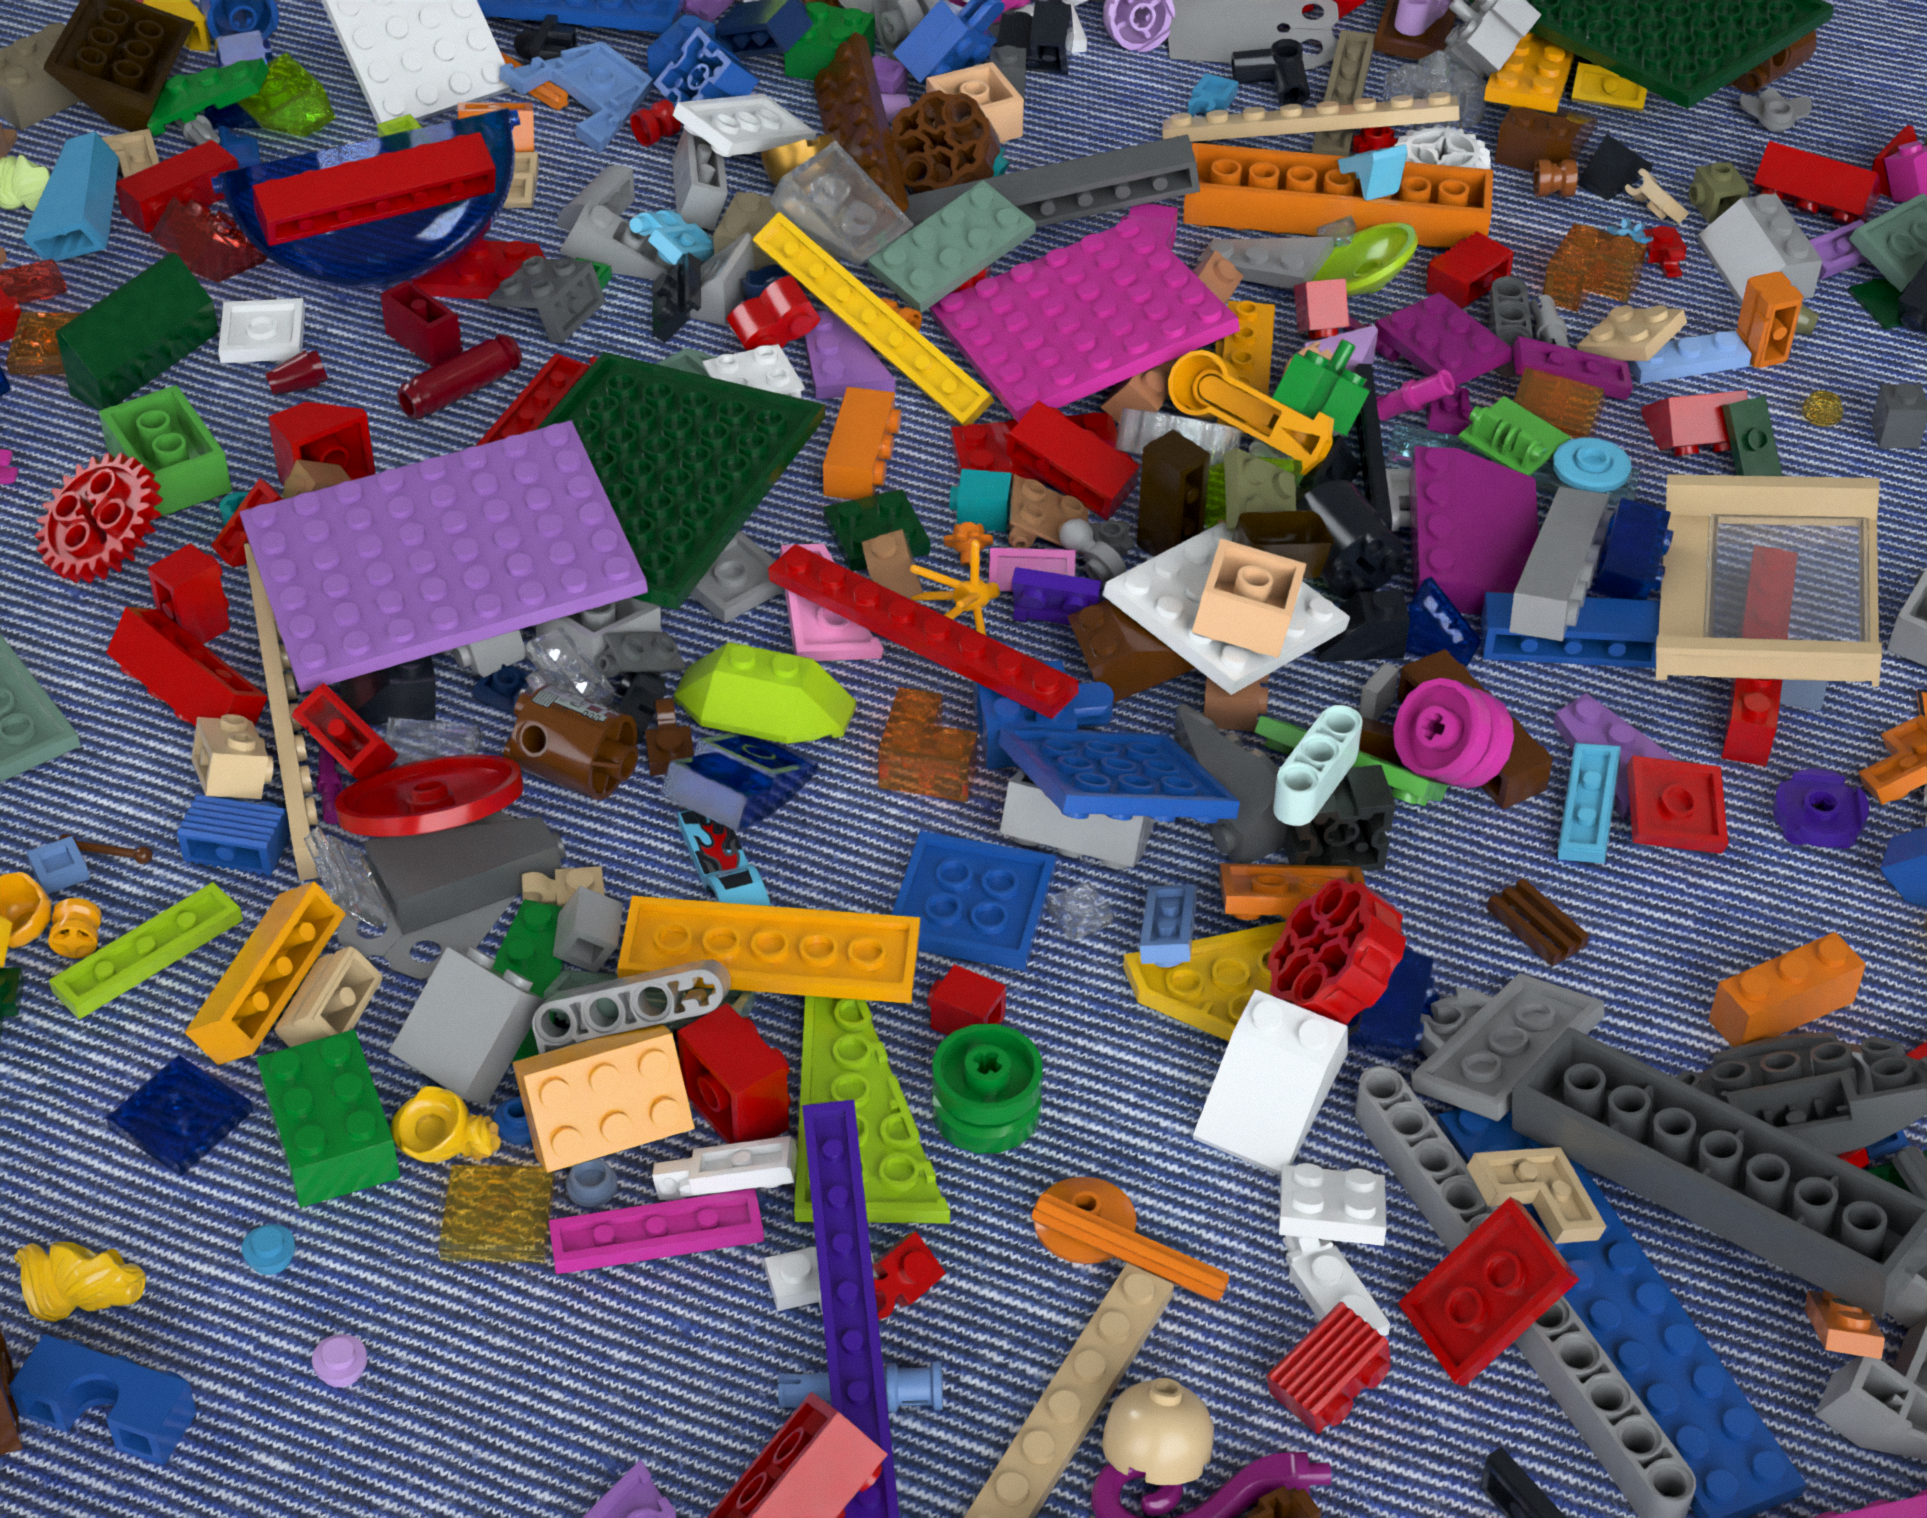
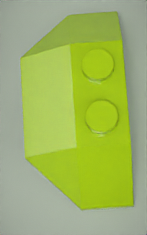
[673,642,857,744]

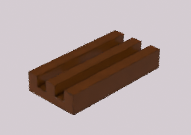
[1487,878,1589,967]

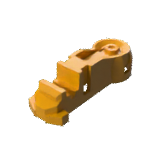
[1168,350,1334,475]

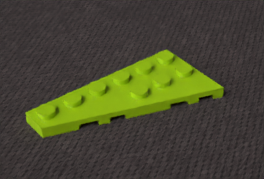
[794,996,950,1224]

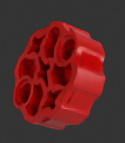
[1267,878,1406,1025]

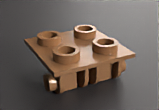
[1008,474,1088,556]

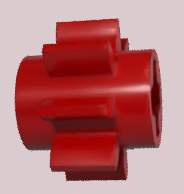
[1352,126,1398,154]

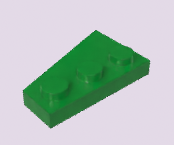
[147,58,269,137]

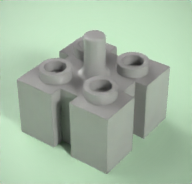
[1440,0,1542,83]

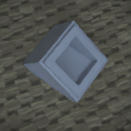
[1780,679,1828,711]

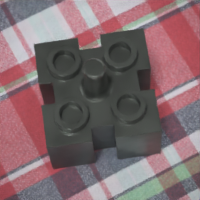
[1284,765,1395,871]

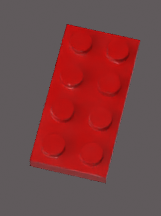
[951,412,1123,487]

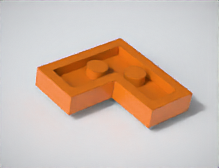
[1858,714,1927,805]

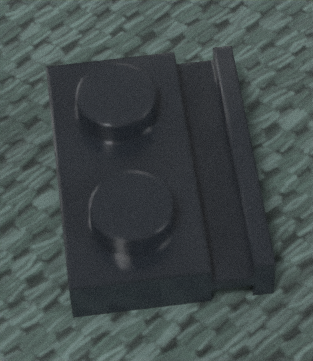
[652,252,701,343]

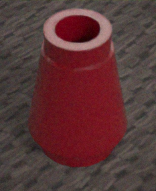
[265,349,328,395]

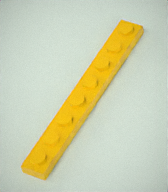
[752,212,994,426]

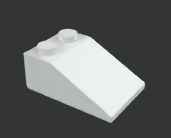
[1193,989,1348,1176]

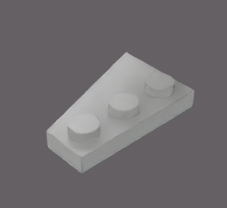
[1197,237,1334,289]

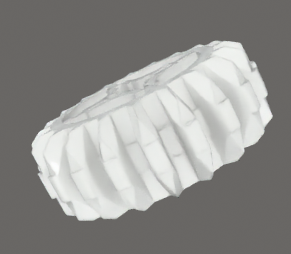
[1394,124,1491,169]

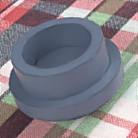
[566,1158,618,1207]

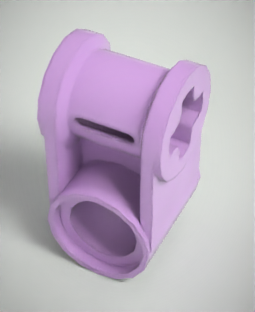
[1394,0,1451,36]

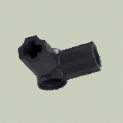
[1231,39,1310,105]

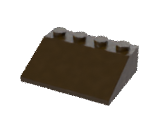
[43,0,195,132]

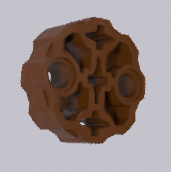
[891,90,1001,195]

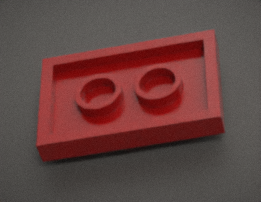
[1398,1197,1580,1387]

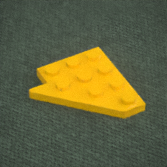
[1123,921,1357,1042]

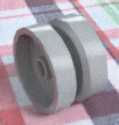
[872,0,949,61]

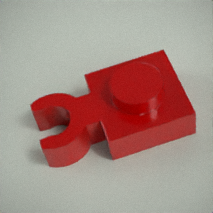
[872,1231,946,1320]

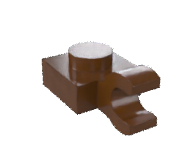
[645,698,695,776]

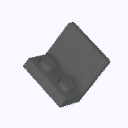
[488,256,606,343]

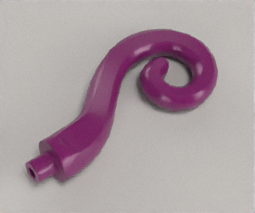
[1091,1452,1331,1518]

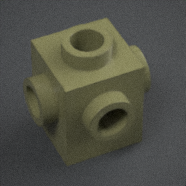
[1689,162,1750,224]

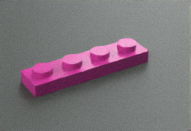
[549,1188,764,1274]

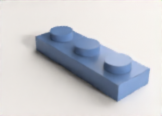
[1140,884,1197,967]

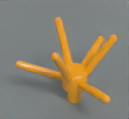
[910,540,1000,636]

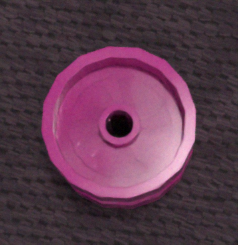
[1393,678,1514,789]

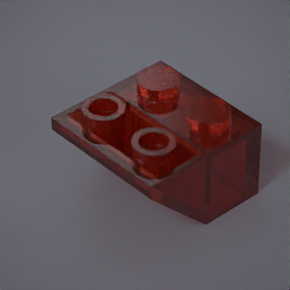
[150,197,269,283]

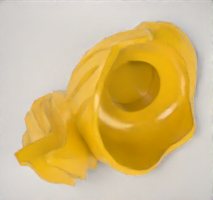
[390,1086,501,1163]
[14,1242,146,1322]

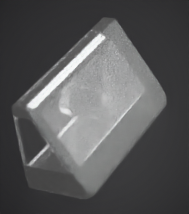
[385,717,483,764]

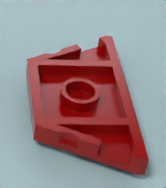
[412,238,546,300]

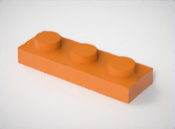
[1805,1289,1885,1359]

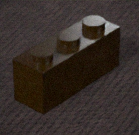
[1136,429,1211,557]

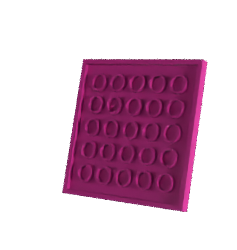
[929,217,1240,422]

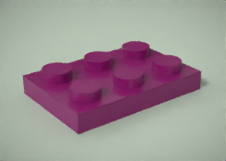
[1375,292,1512,387]

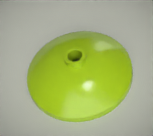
[1312,223,1418,296]

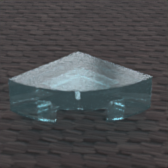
[1316,215,1356,247]

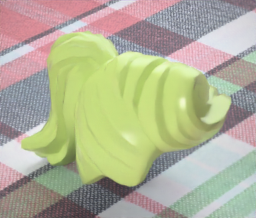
[0,155,51,211]

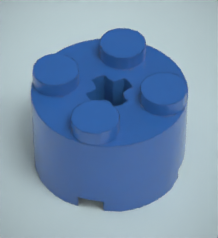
[200,0,279,52]

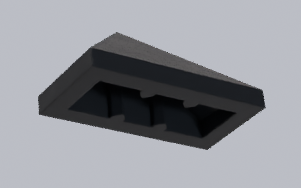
[1578,134,1653,201]

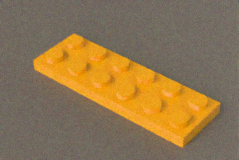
[617,896,920,1004]

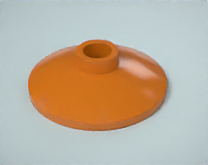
[1033,1177,1137,1264]

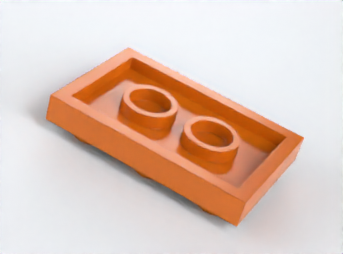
[1219,863,1366,920]

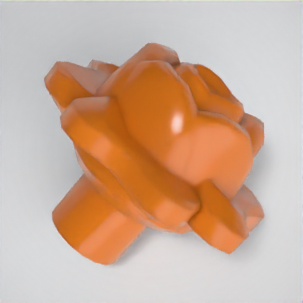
[943,522,993,566]

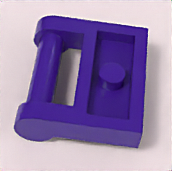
[1012,567,1103,626]

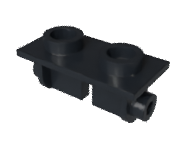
[609,671,667,745]

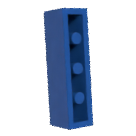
[1480,592,1660,668]

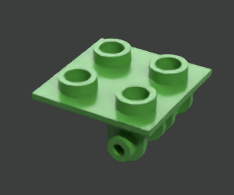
[1458,396,1571,476]

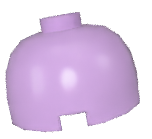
[1102,0,1175,52]

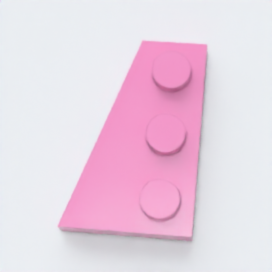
[780,544,884,661]

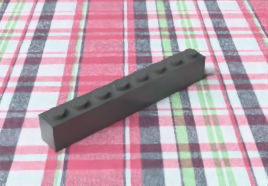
[894,134,1200,238]

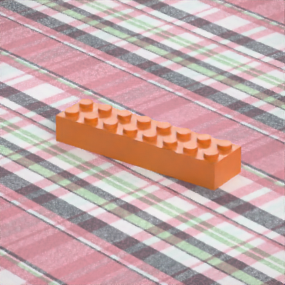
[1183,143,1493,248]

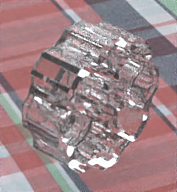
[1115,408,1242,470]

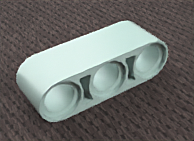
[1273,705,1363,826]

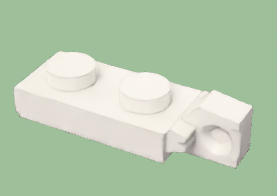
[652,1136,798,1200]
[1283,1235,1390,1336]

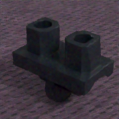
[514,14,577,61]

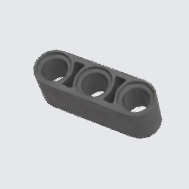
[1487,276,1533,377]

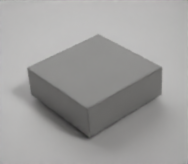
[1359,662,1399,721]

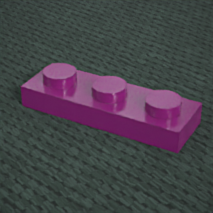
[1511,336,1633,400]

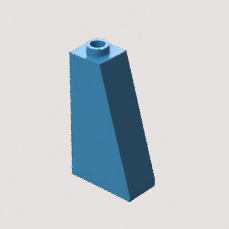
[22,131,119,264]

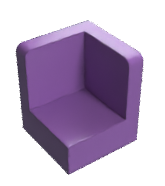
[872,55,908,95]

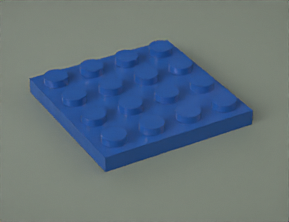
[998,727,1240,823]

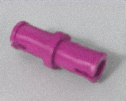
[1376,369,1455,422]

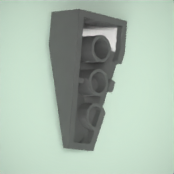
[1174,704,1287,864]

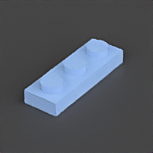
[1625,331,1752,384]

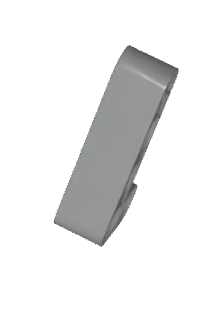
[532,959,731,1054]

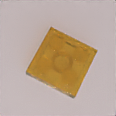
[439,1165,556,1263]

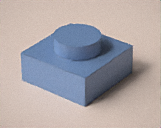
[26,836,90,894]

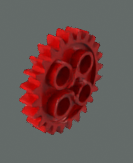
[35,453,163,584]

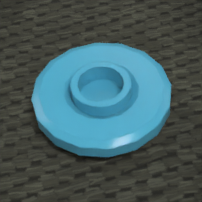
[1553,437,1631,493]

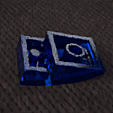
[660,733,818,831]

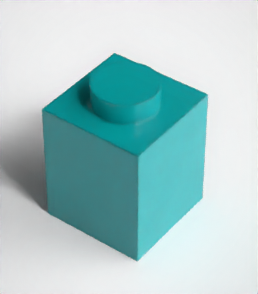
[949,469,1012,532]

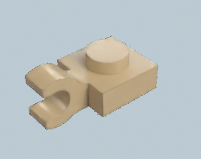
[1625,169,1689,224]
[522,866,605,907]

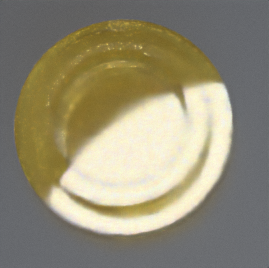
[1802,390,1844,427]

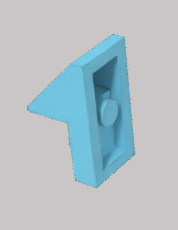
[1338,144,1407,201]

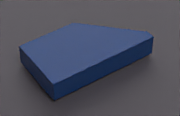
[218,126,262,174]

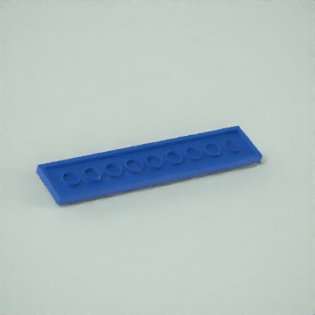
[1437,1107,1807,1518]

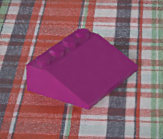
[1409,446,1539,614]

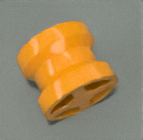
[48,898,102,958]

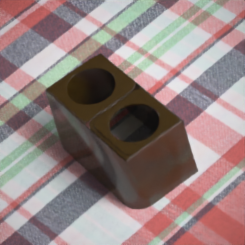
[1231,510,1335,579]

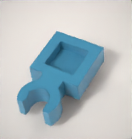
[1187,73,1239,117]

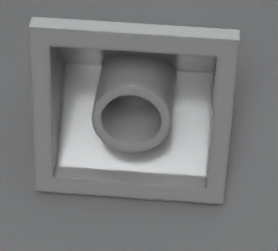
[690,232,754,326]

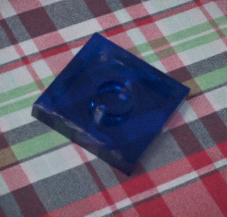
[106,1055,254,1176]

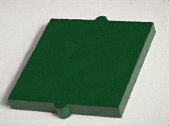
[1848,278,1904,330]

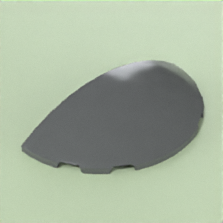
[1674,1032,1927,1157]

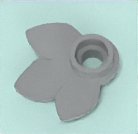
[1740,87,1812,132]

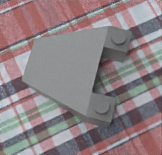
[1815,1261,1927,1460]

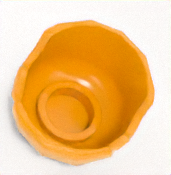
[0,872,51,949]

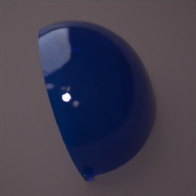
[211,108,521,289]

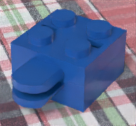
[893,0,1005,85]
[973,660,1114,769]

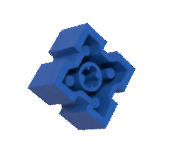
[653,26,760,108]

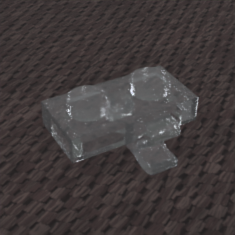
[518,627,616,705]

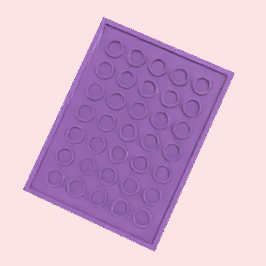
[239,420,648,693]

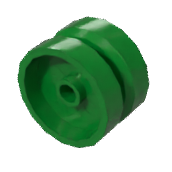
[932,1024,1043,1154]

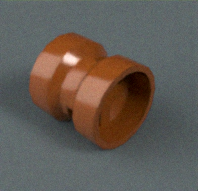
[1533,159,1578,197]

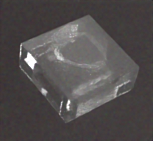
[1047,881,1113,941]

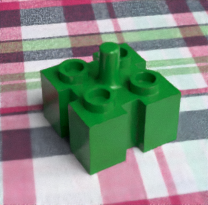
[1272,339,1371,436]

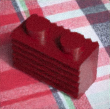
[381,280,464,367]

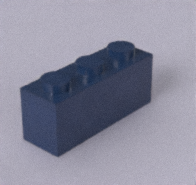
[715,0,814,58]

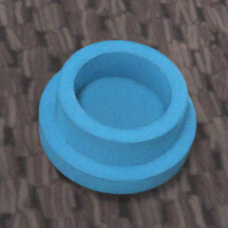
[242,1224,296,1275]

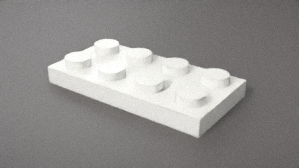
[672,94,817,157]

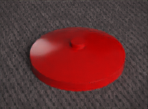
[334,754,524,837]

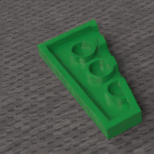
[492,899,565,1065]

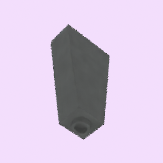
[364,816,566,935]

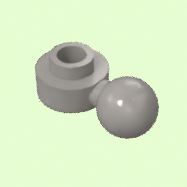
[1059,518,1127,584]

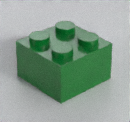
[784,2,875,81]

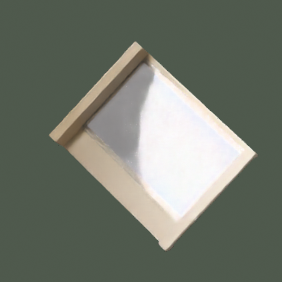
[1656,474,1882,687]

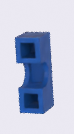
[9,1334,197,1465]

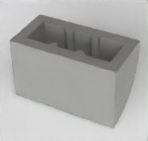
[557,165,635,231]

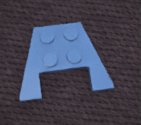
[499,41,653,153]

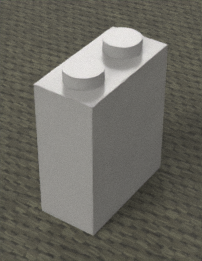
[388,946,546,1105]

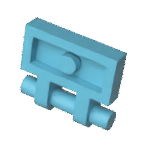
[629,210,714,265]

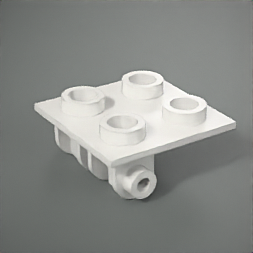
[702,344,805,399]

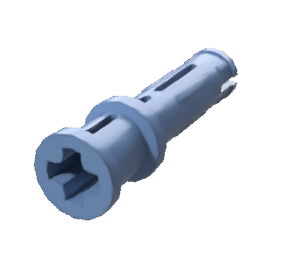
[778,1361,943,1412]

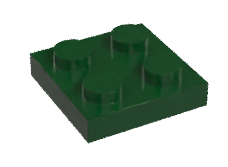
[823,489,930,571]

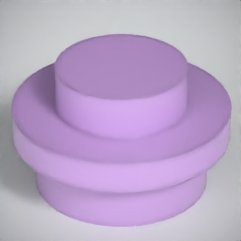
[312,1334,367,1387]

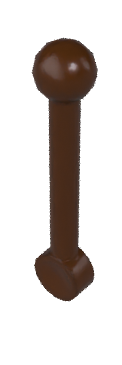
[58,834,153,864]

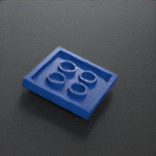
[891,831,1057,971]

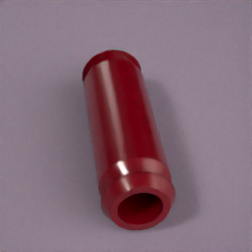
[397,334,522,420]

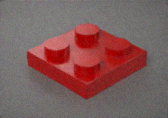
[1627,755,1729,854]

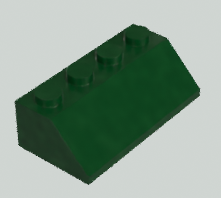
[55,252,219,411]

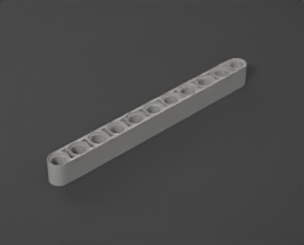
[1355,1066,1696,1518]

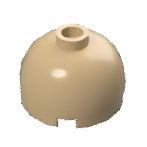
[1102,1378,1214,1485]

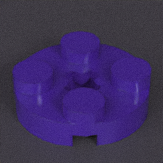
[1773,769,1869,849]

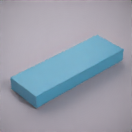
[1558,743,1621,863]

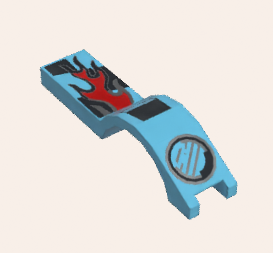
[678,802,771,906]

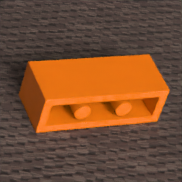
[823,387,902,500]
[1708,932,1866,1047]

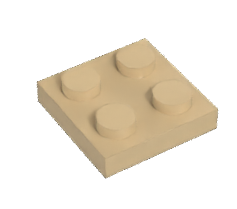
[1576,305,1687,361]

